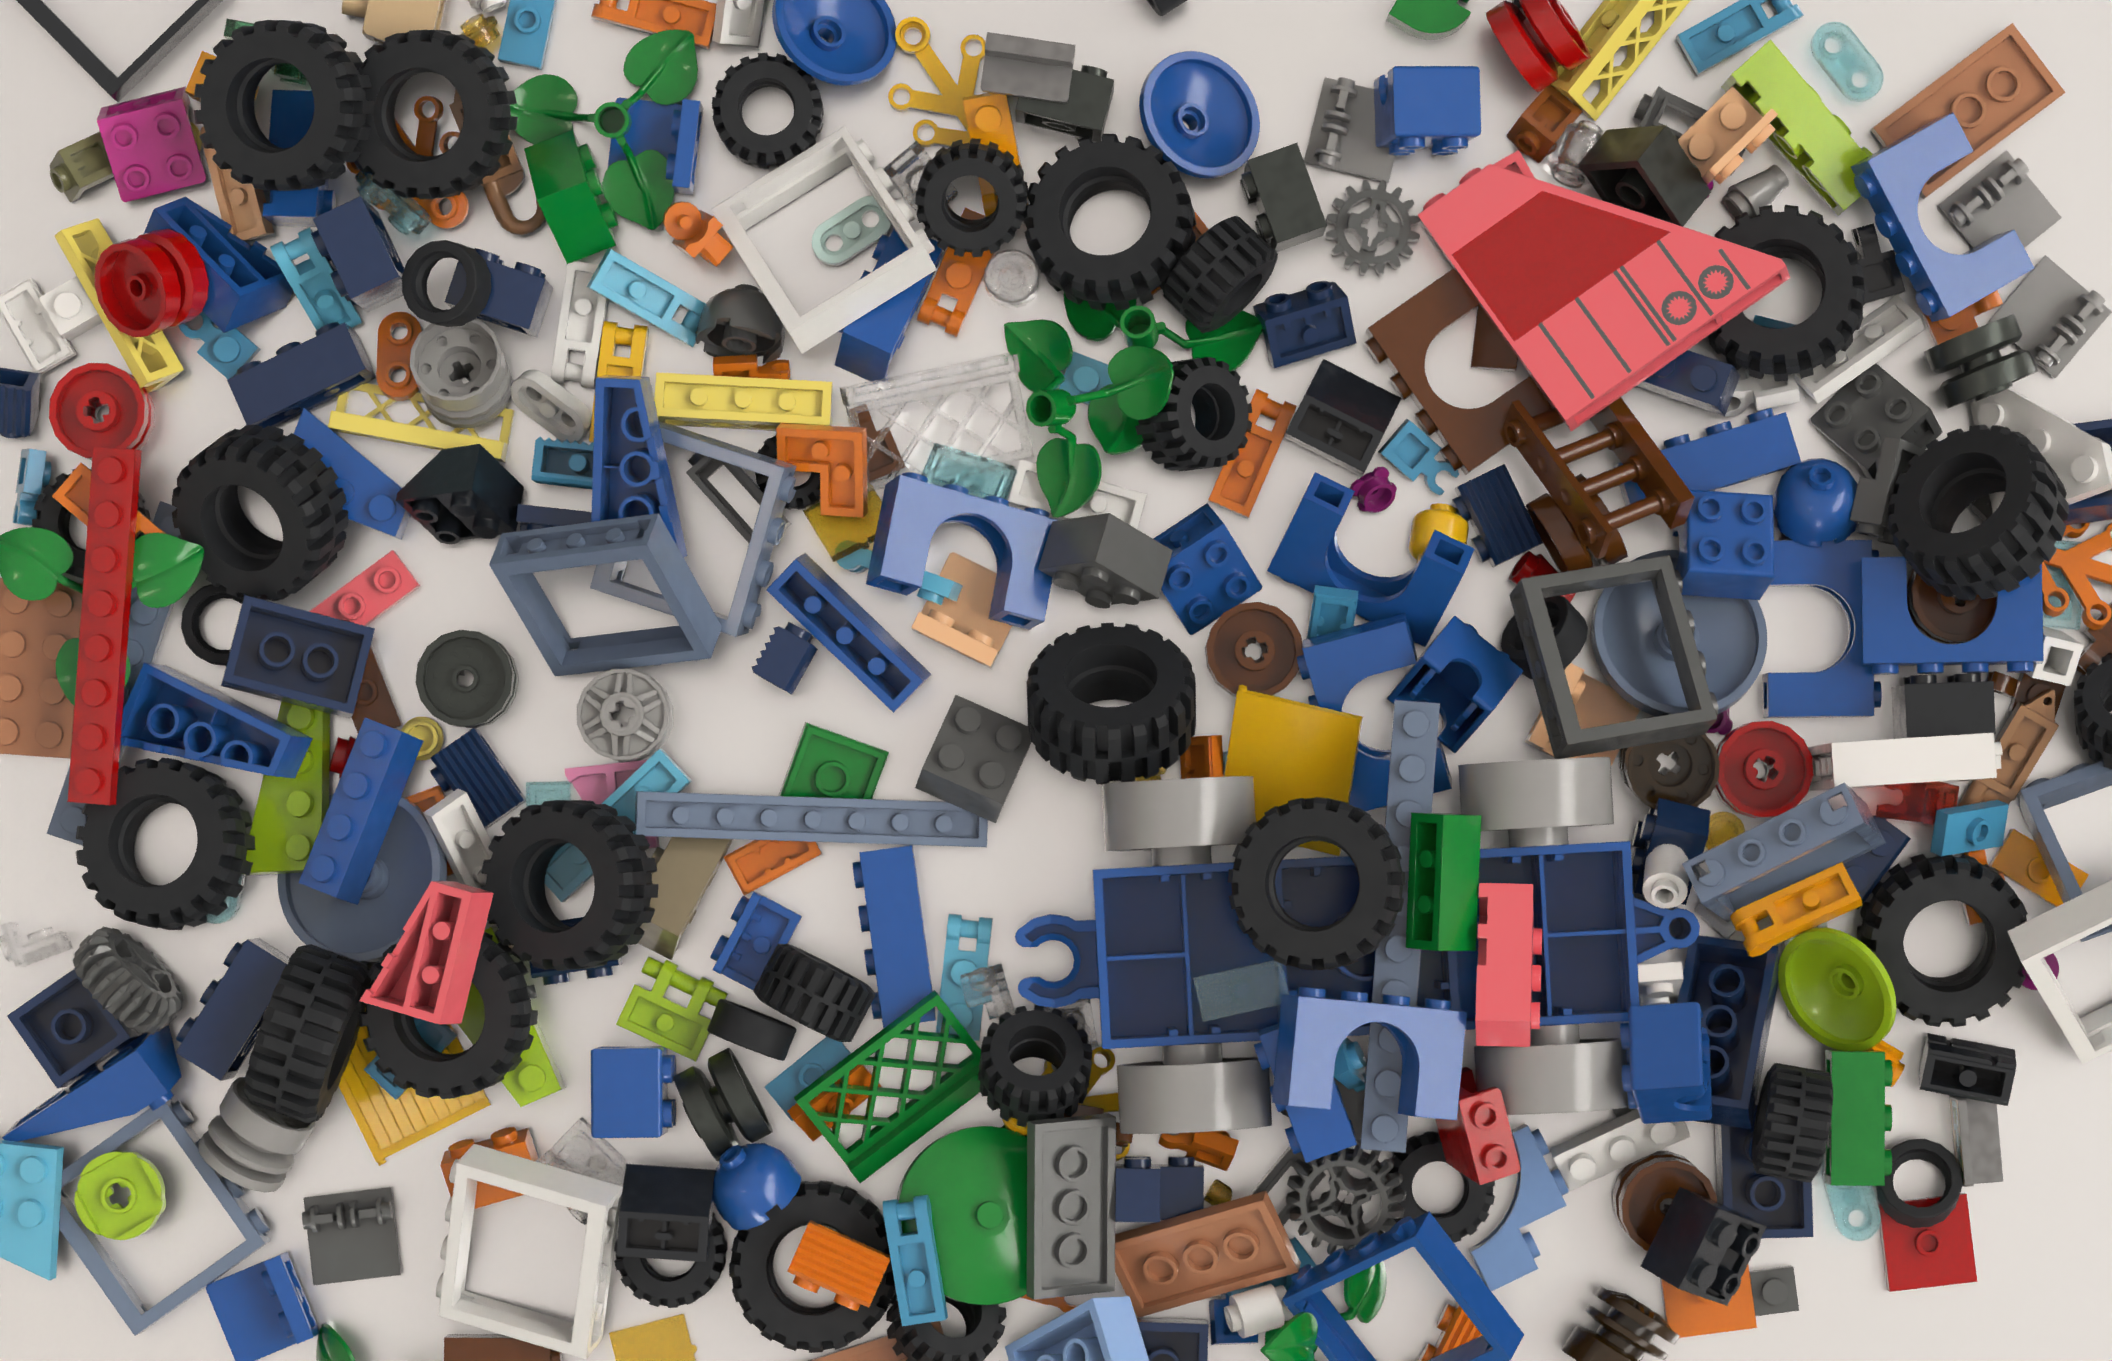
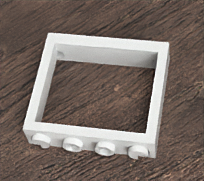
[711,126,937,354]
[1808,733,2003,791]
[2007,880,2112,1064]
[436,1144,622,1360]

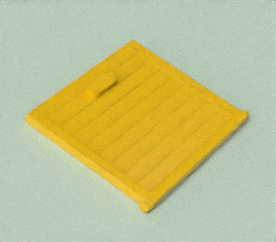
[1224,685,1363,856]
[338,1009,491,1166]

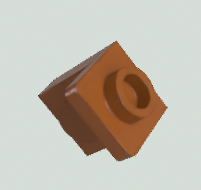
[1507,85,1583,163]

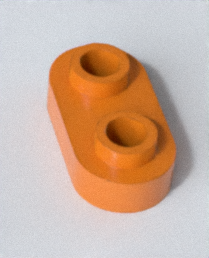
[376,312,422,401]

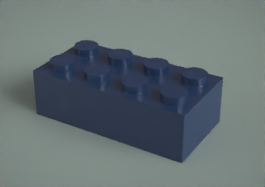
[1677,935,1780,1129]

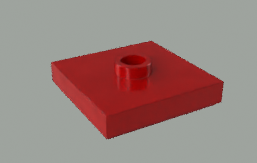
[1877,1193,1977,1292]

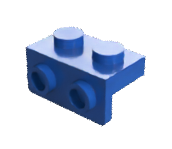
[710,892,802,990]

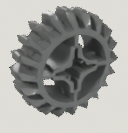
[72,926,184,1035]
[1286,1139,1407,1255]

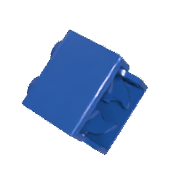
[1374,66,1481,156]
[1672,490,1775,600]
[1387,616,1523,753]
[1620,1002,1712,1124]
[591,1046,676,1138]

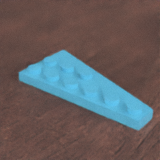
[0,1140,64,1281]

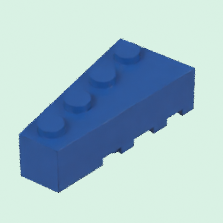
[591,375,688,558]
[120,662,313,778]

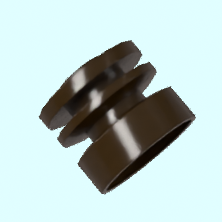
[1619,716,1720,809]
[1561,1286,1680,1361]

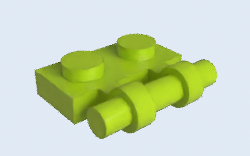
[616,956,728,1062]

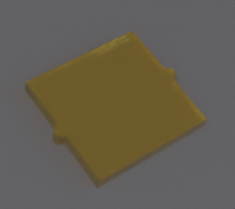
[803,482,882,562]
[609,1313,697,1361]

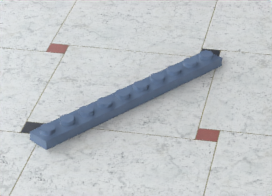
[1360,700,1440,1153]

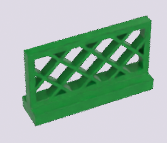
[794,990,981,1183]

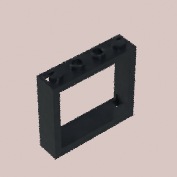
[16,0,223,102]

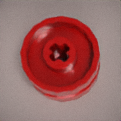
[1486,0,1591,93]
[94,229,209,337]
[49,363,155,460]
[1714,721,1814,818]

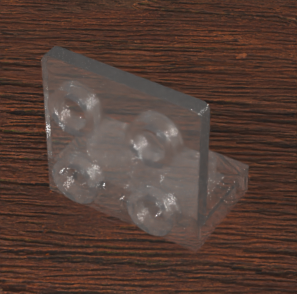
[536,1117,630,1225]

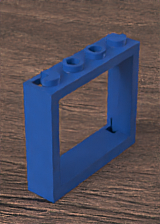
[1282,1211,1524,1361]

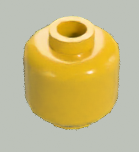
[1409,503,1469,563]

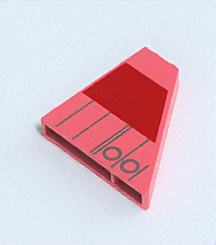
[1418,164,1790,431]

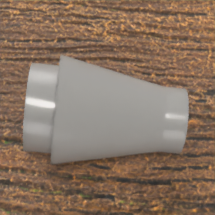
[1723,165,1789,220]

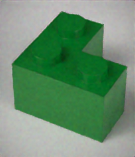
[524,130,619,264]

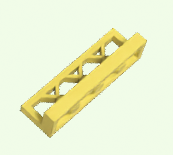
[1551,0,1691,121]
[54,218,184,393]
[654,372,833,431]
[328,383,515,462]

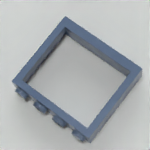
[590,421,797,637]
[489,513,722,676]
[2020,761,2112,942]
[1682,782,1886,922]
[59,1099,271,1336]

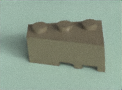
[638,837,733,960]

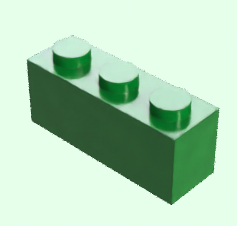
[1406,813,1481,951]
[1825,1050,1893,1186]

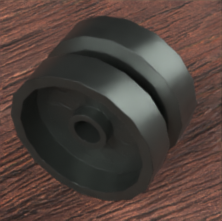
[1924,314,2038,408]
[415,630,518,728]
[673,1048,773,1161]

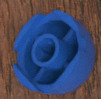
[1773,458,1858,547]
[713,1143,802,1230]

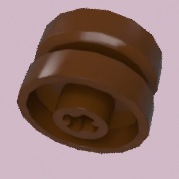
[1526,474,1628,572]
[1907,568,1996,644]
[1205,602,1303,697]
[1612,1151,1717,1251]

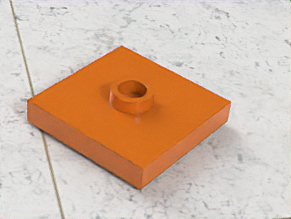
[1660,1265,1757,1338]

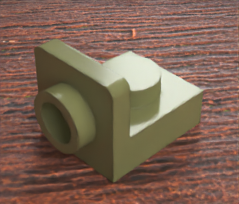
[49,132,114,202]

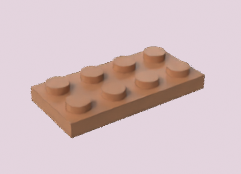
[1871,23,2066,199]
[0,578,83,759]
[1115,1191,1301,1318]

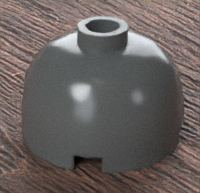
[696,284,785,363]

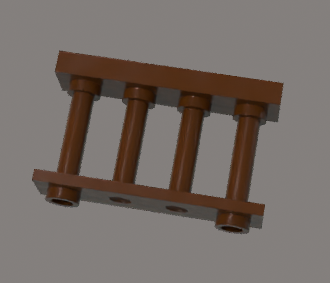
[1503,397,1695,559]

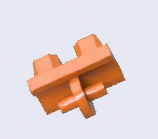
[663,201,733,266]

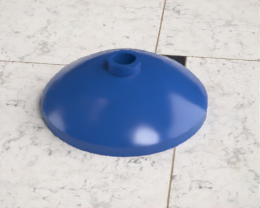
[772,0,897,86]
[1139,51,1260,179]

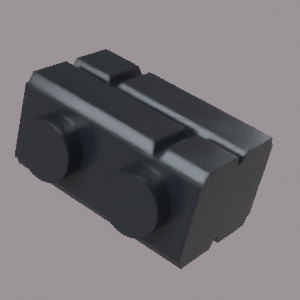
[1919,1033,2016,1106]

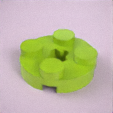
[74,1151,166,1240]

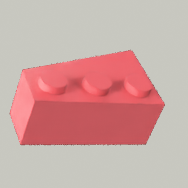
[359,881,494,1025]
[1475,883,1542,1047]

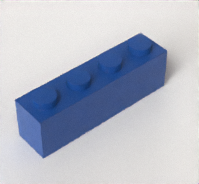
[1613,408,1801,506]
[767,553,931,713]
[298,718,423,905]
[852,845,936,1028]

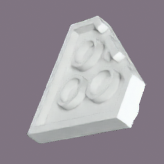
[1970,389,2112,513]

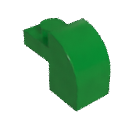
[1386,0,1471,40]

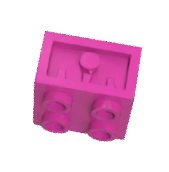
[97,86,206,202]

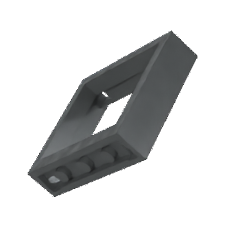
[1509,555,1718,759]

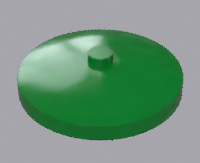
[897,1126,1027,1305]

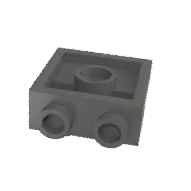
[1850,436,1926,546]

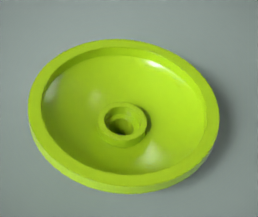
[1778,928,1896,1051]

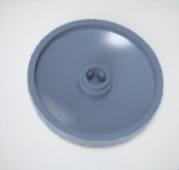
[1591,550,1767,717]
[277,794,447,964]

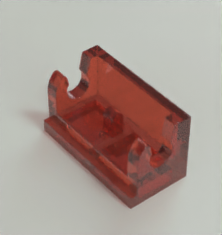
[1876,781,1959,827]

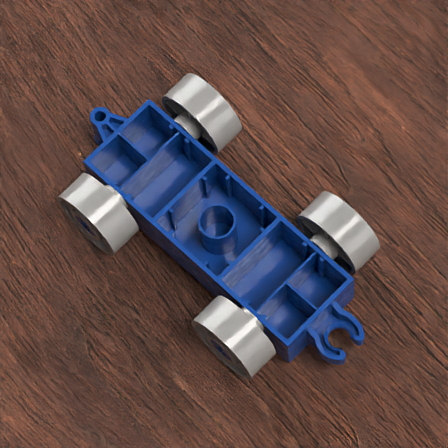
[1015,757,1700,1134]

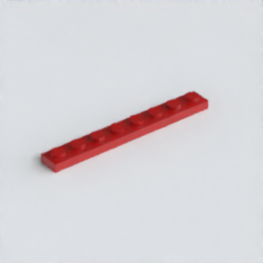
[67,447,142,806]

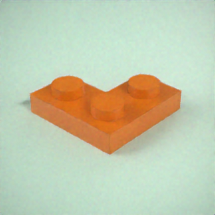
[776,423,868,518]

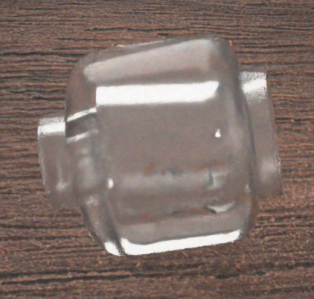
[1546,120,1603,188]
[984,249,1040,309]

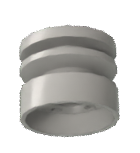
[410,319,512,428]
[577,669,673,762]
[198,1077,315,1193]

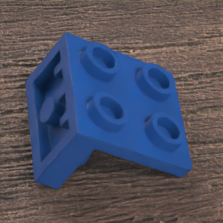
[607,97,704,195]
[1153,503,1262,635]
[206,1252,321,1361]

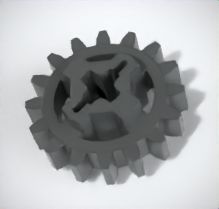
[1325,180,1421,276]

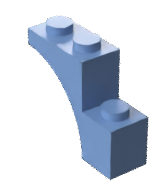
[1468,1124,1569,1291]

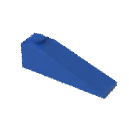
[2,1025,182,1142]

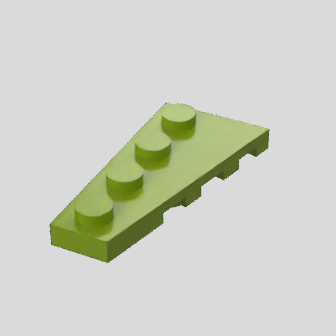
[242,701,330,876]

